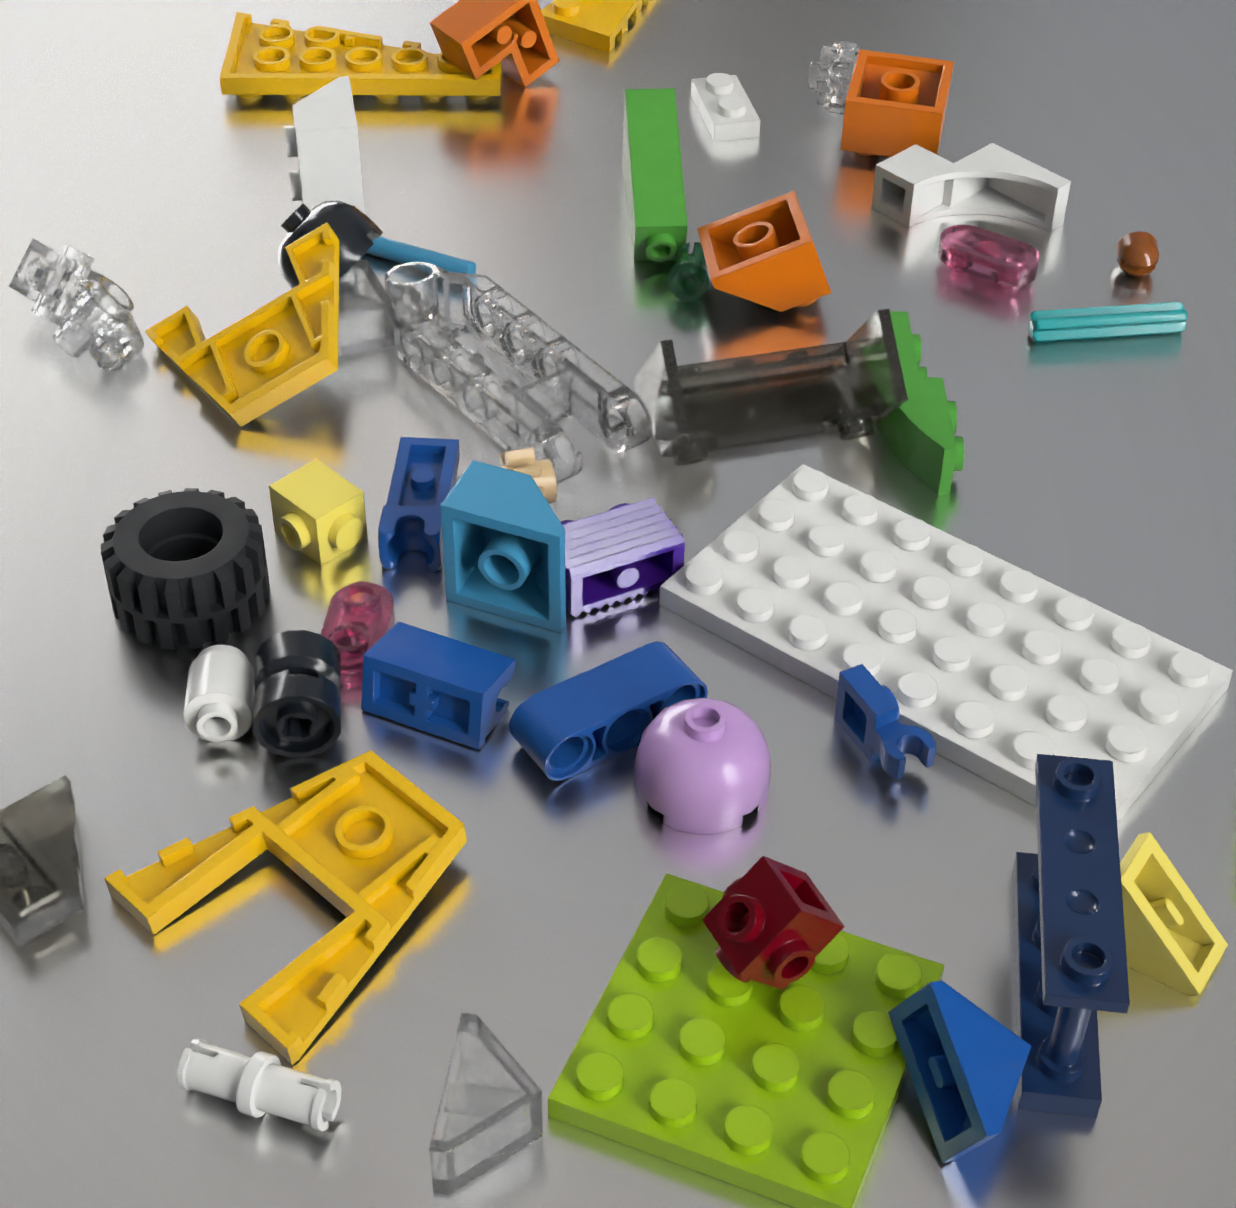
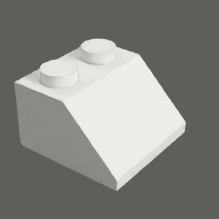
[284,76,365,214]

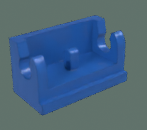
[361,621,516,750]

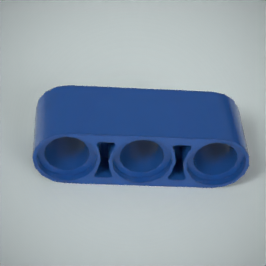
[509,641,708,781]

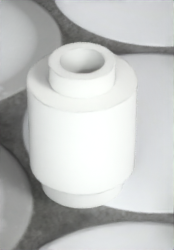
[184,644,254,742]

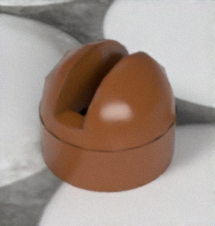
[1115,231,1159,278]

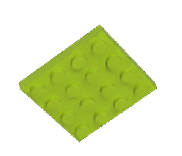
[548,873,945,1208]

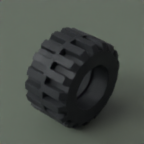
[101,488,270,650]

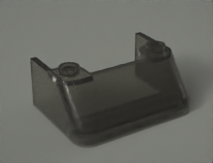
[634,309,908,466]

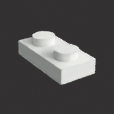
[691,73,760,142]

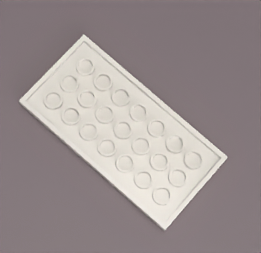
[659,464,1233,823]

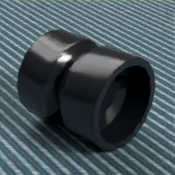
[253,630,341,758]

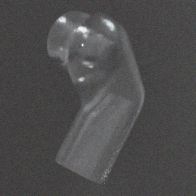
[89,310,144,371]

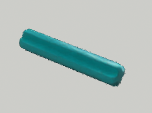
[1028,302,1187,343]

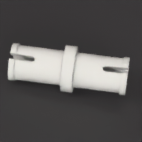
[177,1038,342,1132]

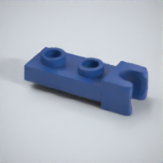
[378,437,460,572]

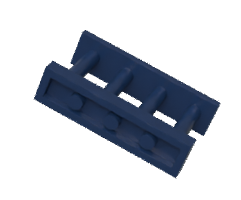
[1013,754,1130,1118]

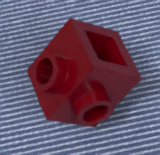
[702,856,845,990]

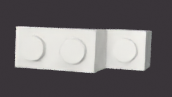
[871,143,1071,232]

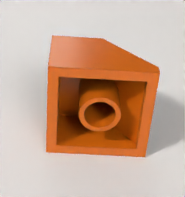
[840,49,954,157]
[697,190,831,312]

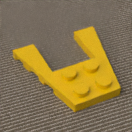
[104,750,467,1065]

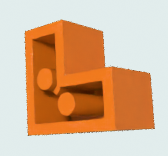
[429,0,559,87]

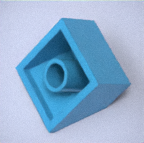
[440,460,566,633]

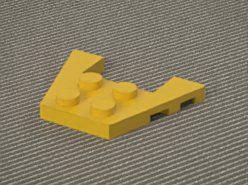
[145,222,340,427]

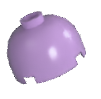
[634,698,772,835]

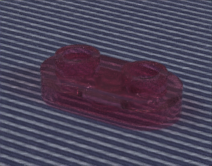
[938,225,1040,289]
[320,581,395,688]

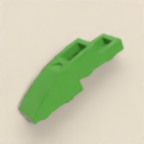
[864,311,964,495]

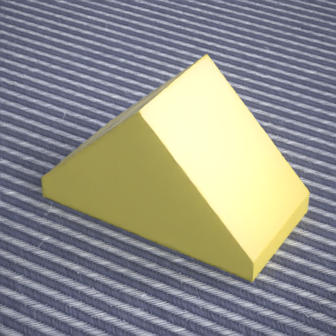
[1120,832,1228,996]

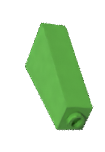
[622,88,688,262]

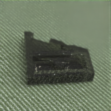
[0,775,84,946]

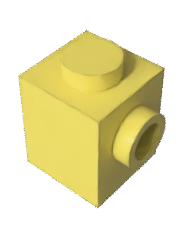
[269,459,368,566]

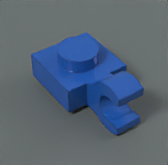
[834,664,936,779]

